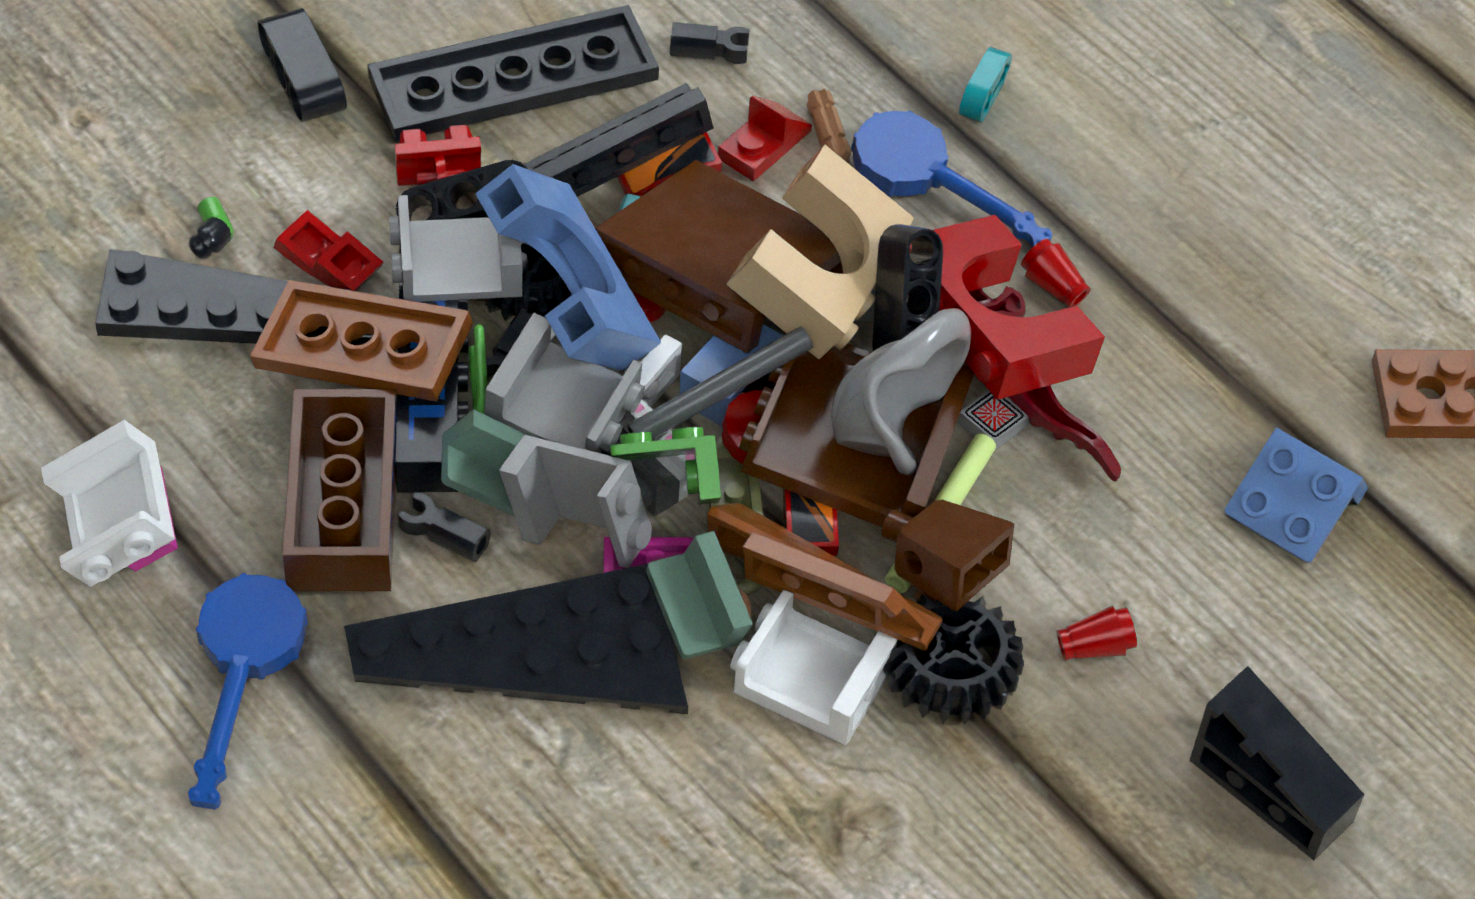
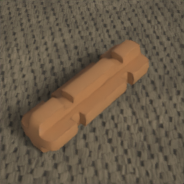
[807,88,852,163]

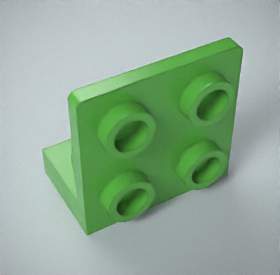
[610,427,721,505]

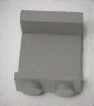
[389,195,522,302]
[484,313,645,453]
[499,434,652,568]

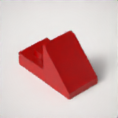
[718,95,812,182]

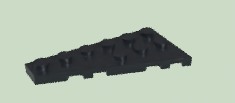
[344,564,688,714]

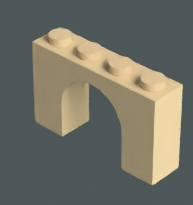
[726,145,914,359]

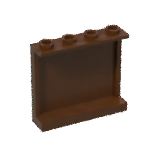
[595,160,843,354]
[739,343,975,527]

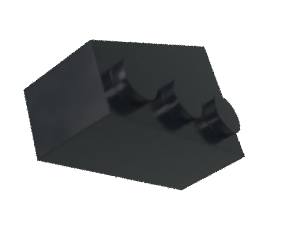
[1189,666,1365,861]

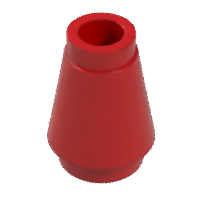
[1021,238,1091,307]
[1057,605,1137,661]

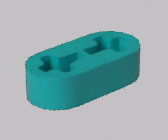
[959,46,1012,122]

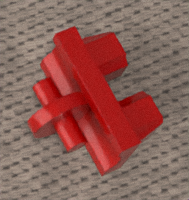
[395,125,481,186]

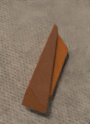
[707,503,942,650]

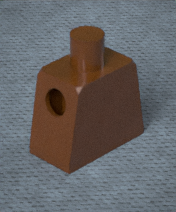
[881,500,1015,611]

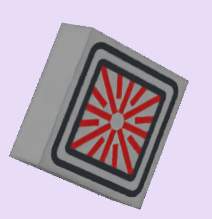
[958,390,1029,450]

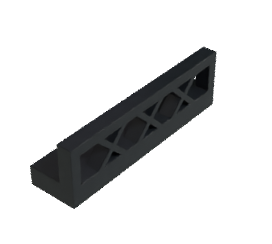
[523,83,714,197]

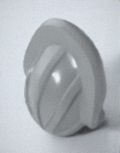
[831,308,971,475]

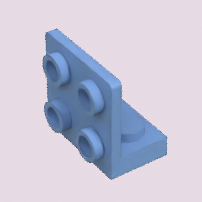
[1225,427,1368,563]

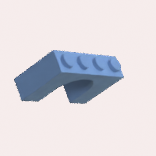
[475,164,661,371]

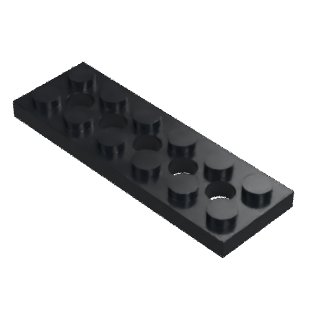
[367,5,659,142]

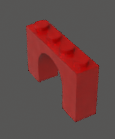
[908,215,1105,400]

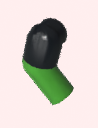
[189,197,234,259]

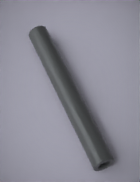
[627,326,813,439]

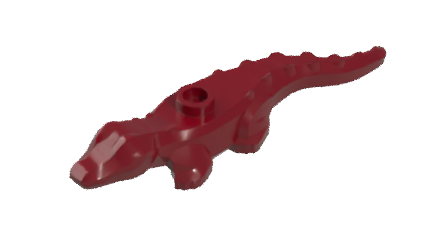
[968,286,1121,482]

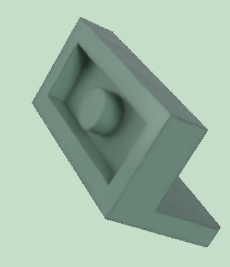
[441,409,526,517]
[645,531,753,659]

